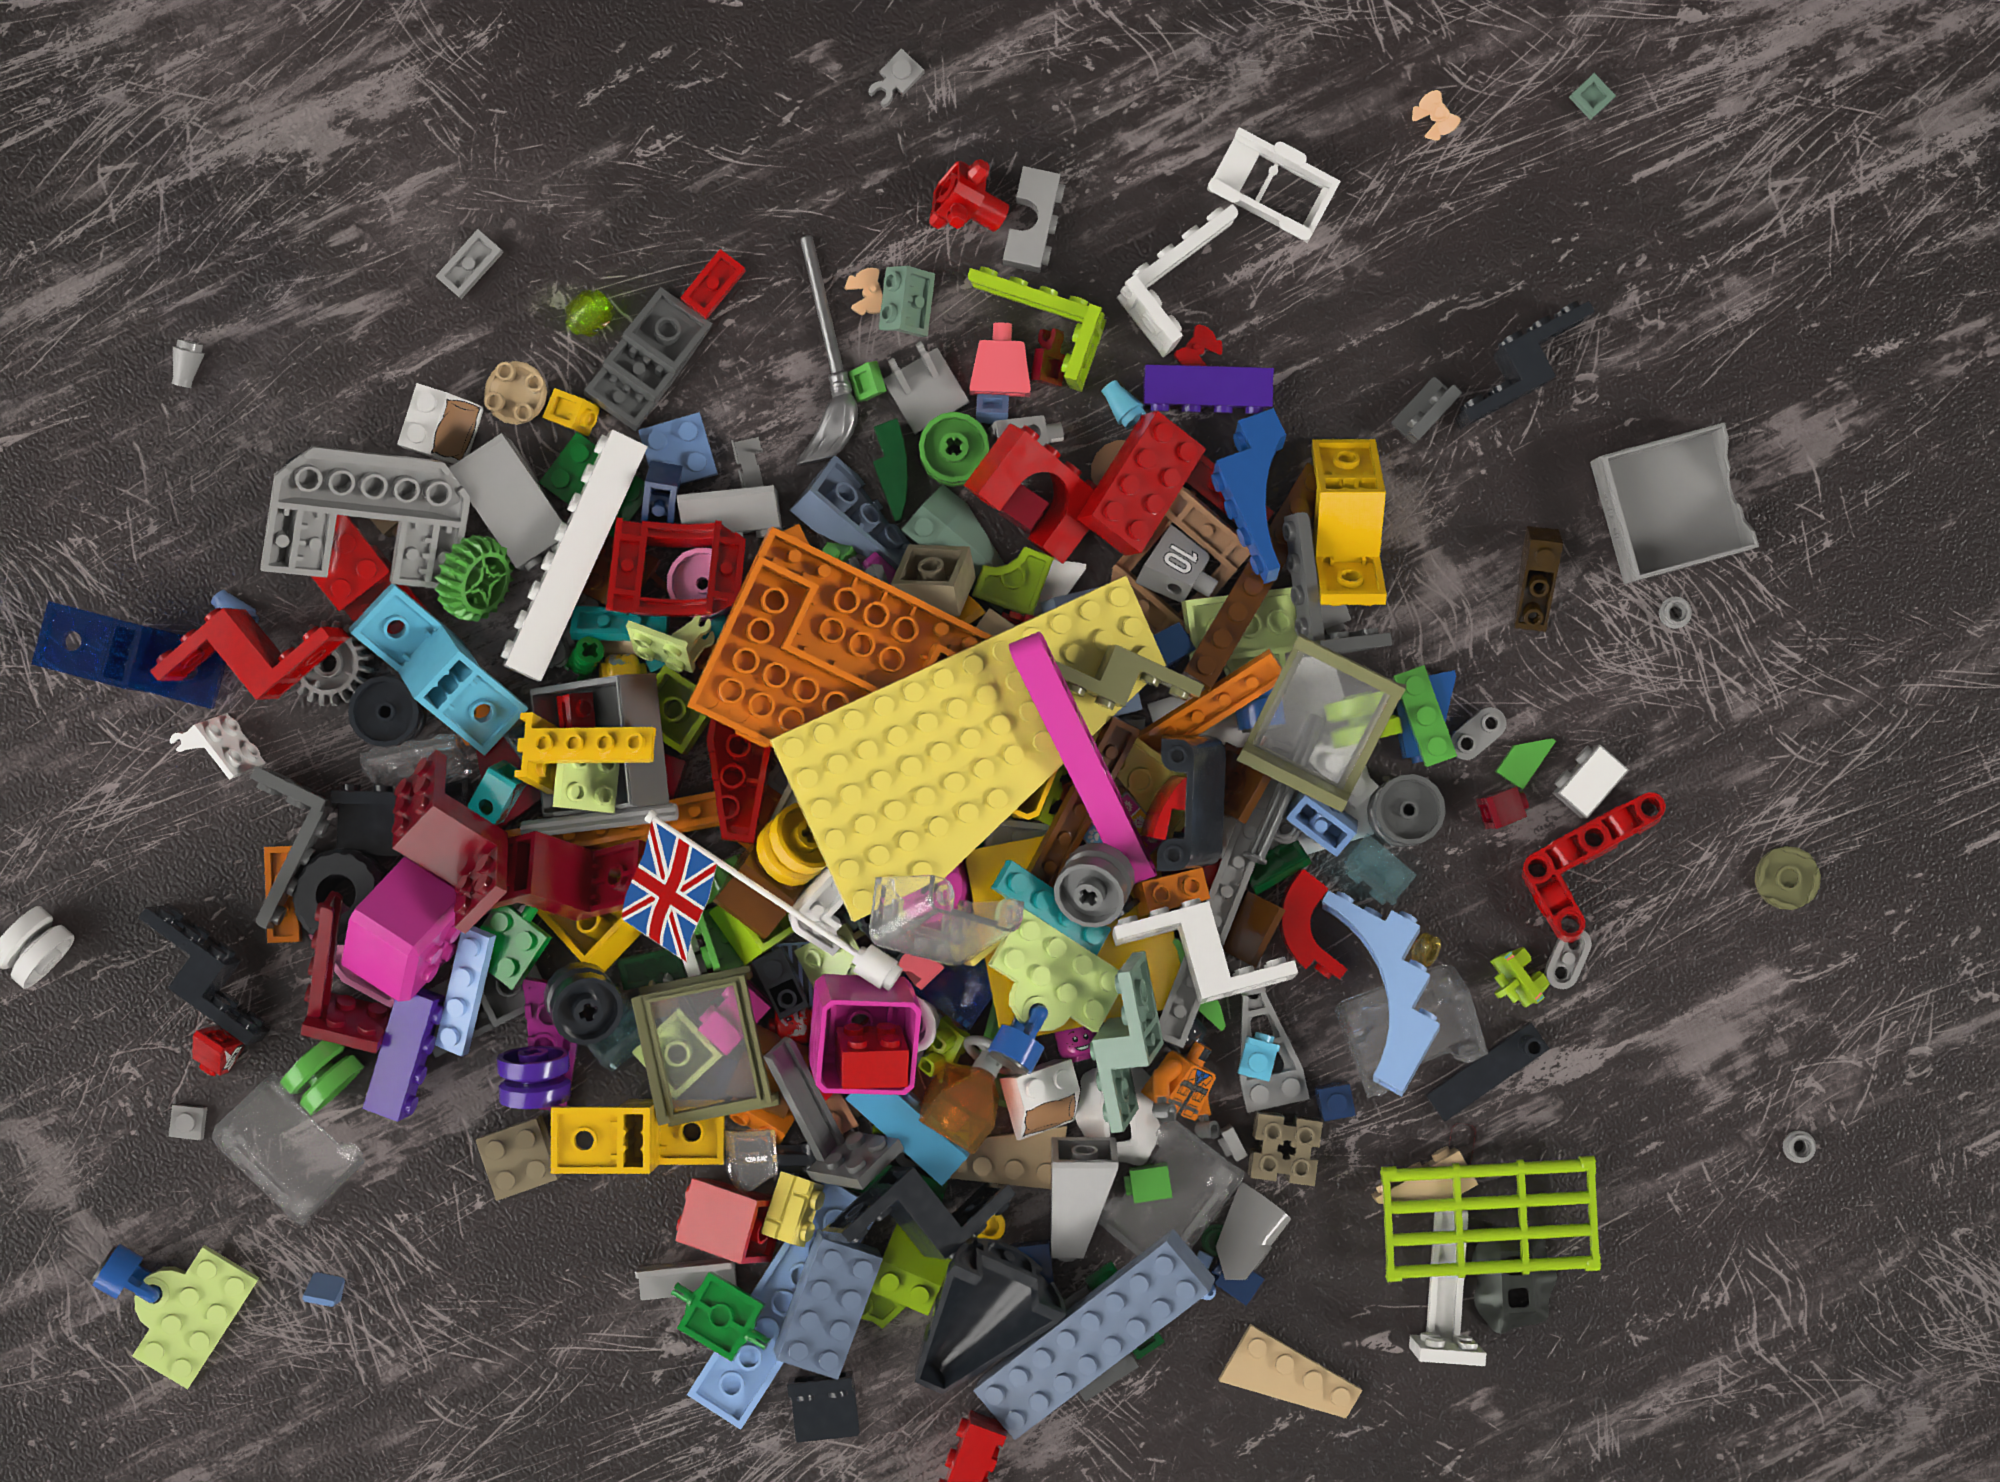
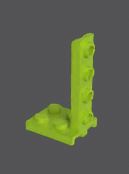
[968,267,1107,392]

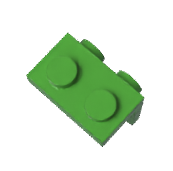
[694,907,752,972]

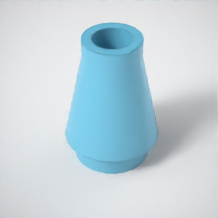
[1101,380,1146,429]

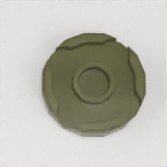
[1755,846,1821,910]

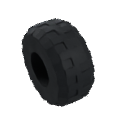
[293,848,388,946]

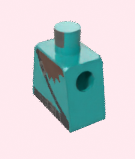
[467,760,527,825]

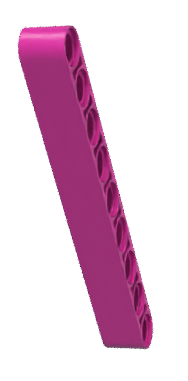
[1008,631,1157,885]

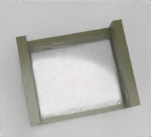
[1237,633,1406,812]
[631,965,781,1127]

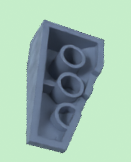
[790,456,911,570]

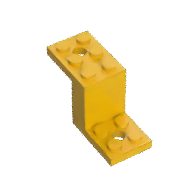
[1311,439,1387,606]
[551,1099,725,1174]

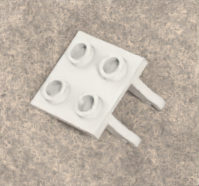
[170,713,266,780]

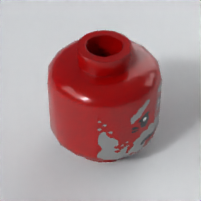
[769,1007,812,1044]

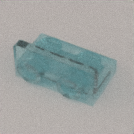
[1343,833,1417,905]

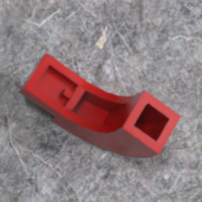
[1279,869,1348,979]

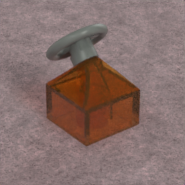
[919,1035,1019,1154]

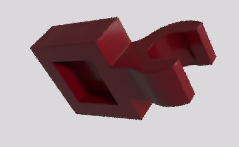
[1031,328,1066,387]

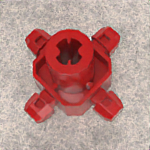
[929,159,1009,232]

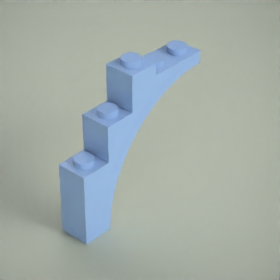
[1322,890,1440,1097]

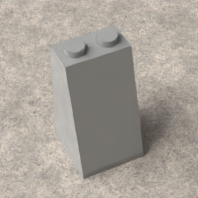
[449,433,566,572]

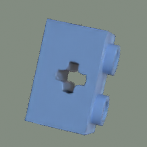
[1286,792,1358,857]

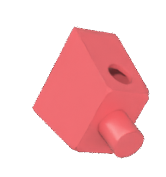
[970,323,1031,397]

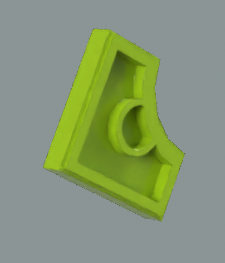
[972,547,1054,615]

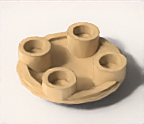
[484,361,547,425]

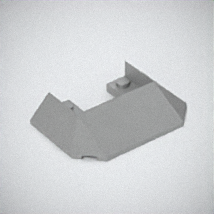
[260,446,471,588]

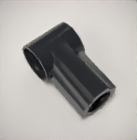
[765,1141,817,1177]

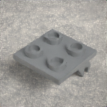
[883,341,970,435]

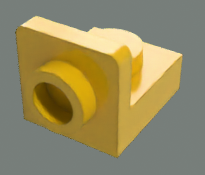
[542,388,600,436]

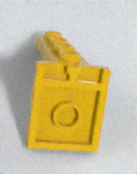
[514,712,656,794]

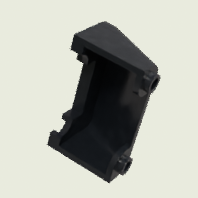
[1157,734,1226,871]

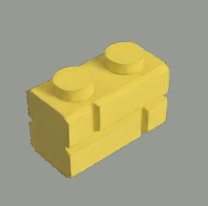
[761,1171,825,1247]

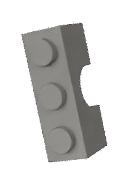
[1003,166,1065,273]

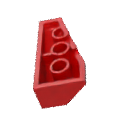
[707,718,774,844]

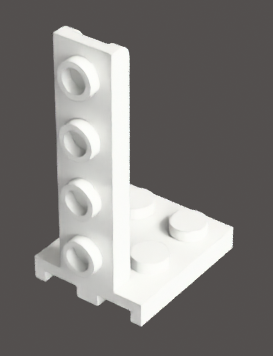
[1117,204,1238,357]
[1409,1210,1486,1366]

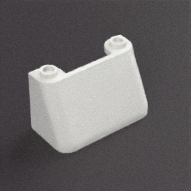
[789,867,844,956]

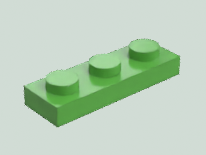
[1392,665,1457,767]

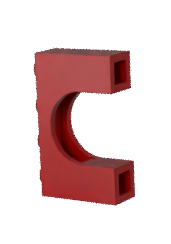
[963,423,1097,564]

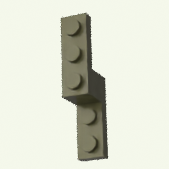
[1055,645,1204,710]

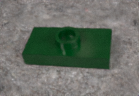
[1248,839,1312,895]
[617,949,687,991]

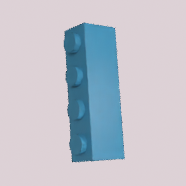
[846,1091,971,1186]

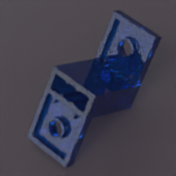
[31,601,226,709]

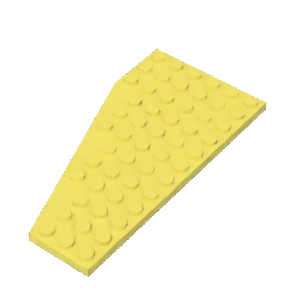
[769,576,1166,922]

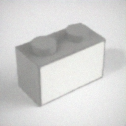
[1552,745,1629,818]

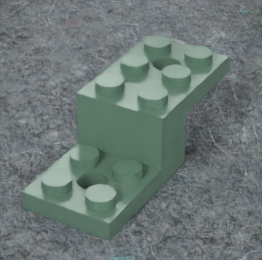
[1090,951,1164,1133]

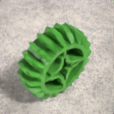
[435,534,515,622]

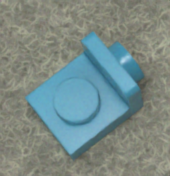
[1237,1032,1280,1082]

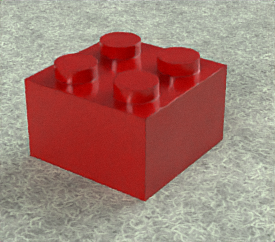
[835,1022,909,1089]

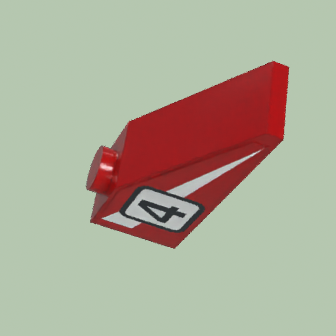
[193,1025,246,1076]

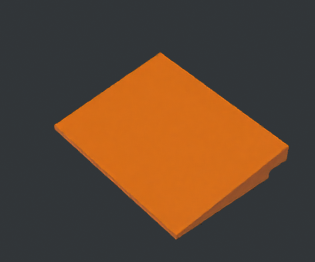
[687,527,993,748]

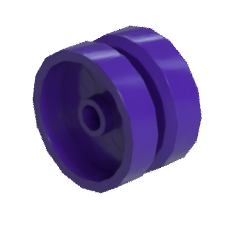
[497,1046,572,1109]

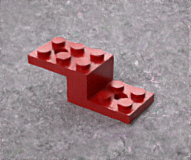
[311,515,431,634]

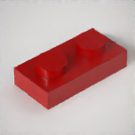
[680,249,746,320]

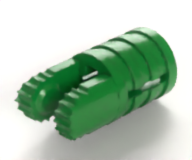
[564,636,604,681]

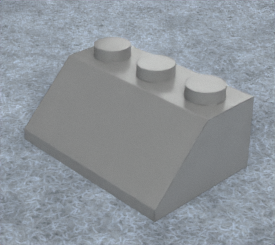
[677,485,782,538]

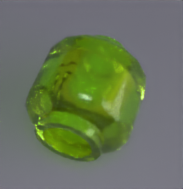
[565,289,613,337]

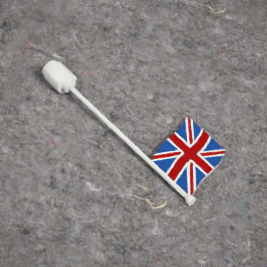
[622,810,903,991]

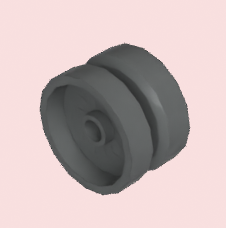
[1367,774,1446,848]
[1054,843,1135,928]

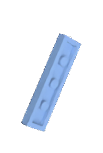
[435,926,496,1057]

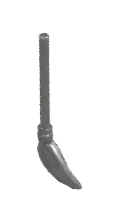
[796,235,858,465]

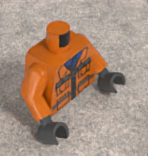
[1141,1041,1220,1139]

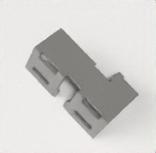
[731,437,764,488]

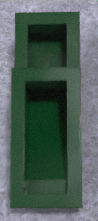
[873,418,908,524]

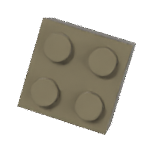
[891,544,976,617]
[475,1115,563,1201]

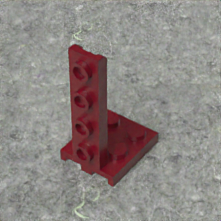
[301,891,392,1053]

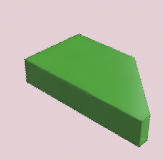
[1495,738,1556,790]

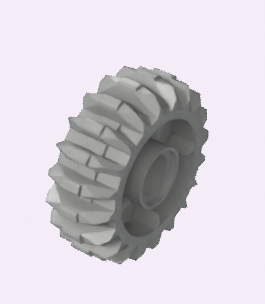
[290,620,374,707]

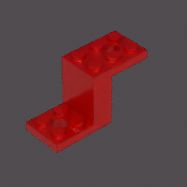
[150,607,350,700]

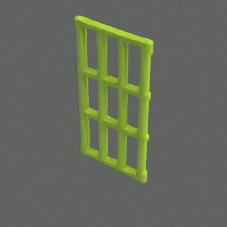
[1380,1155,1601,1282]

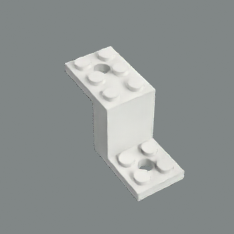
[1112,898,1298,1004]

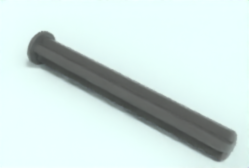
[1242,713,1325,865]

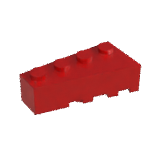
[938,1410,1007,1482]

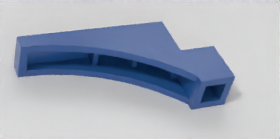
[1211,408,1286,584]

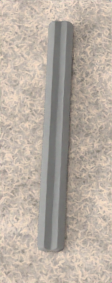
[520,803,679,836]

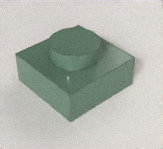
[1569,73,1616,120]

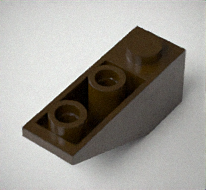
[1514,526,1563,632]

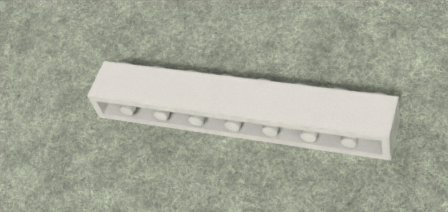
[500,430,648,682]

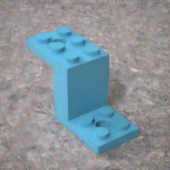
[348,583,528,756]

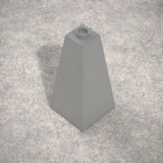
[1051,1137,1118,1262]

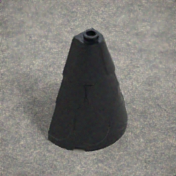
[915,1238,1066,1394]

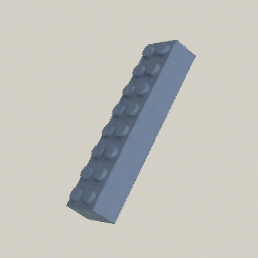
[973,1229,1215,1440]

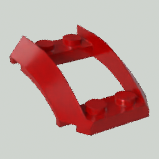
[606,517,746,616]

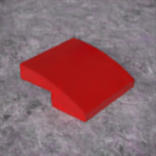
[1140,776,1187,840]

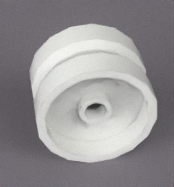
[0,906,75,989]

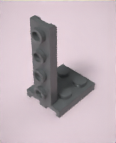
[1282,512,1392,658]
[250,766,338,929]
[763,1037,904,1190]

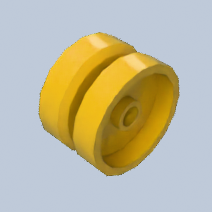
[756,803,827,886]

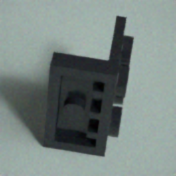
[787,1371,860,1443]

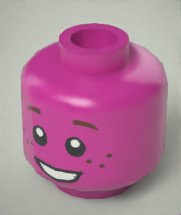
[1054,1026,1096,1062]

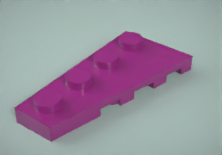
[522,976,578,1111]

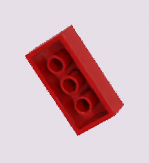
[1076,411,1206,556]

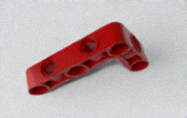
[1522,792,1666,943]

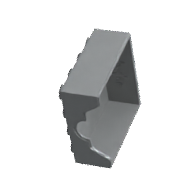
[1590,422,1759,585]

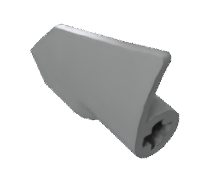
[1216,1182,1291,1280]

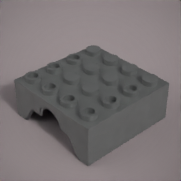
[530,673,669,817]

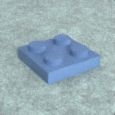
[638,412,718,485]

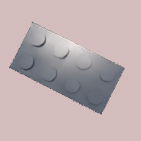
[773,1229,883,1380]

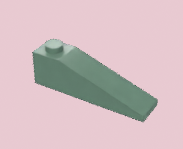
[902,484,1005,614]

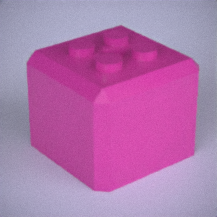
[341,857,461,1002]
[808,974,922,1095]

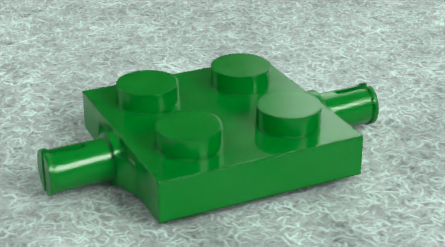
[671,1271,771,1362]

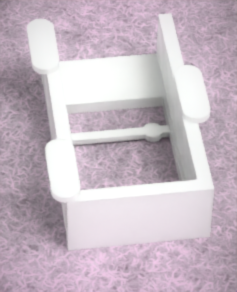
[1207,127,1341,243]

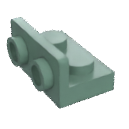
[879,266,935,337]

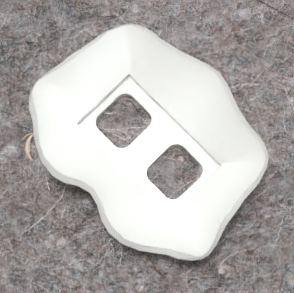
[1075,1067,1160,1165]

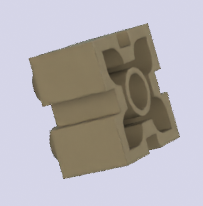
[1247,1110,1323,1186]

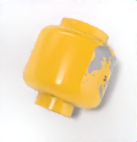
[599,654,647,678]

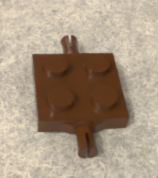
[1224,736,1271,824]

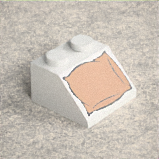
[397,383,484,464]
[999,1059,1080,1140]

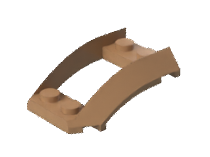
[1111,487,1250,635]

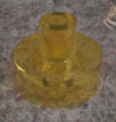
[1410,933,1441,967]

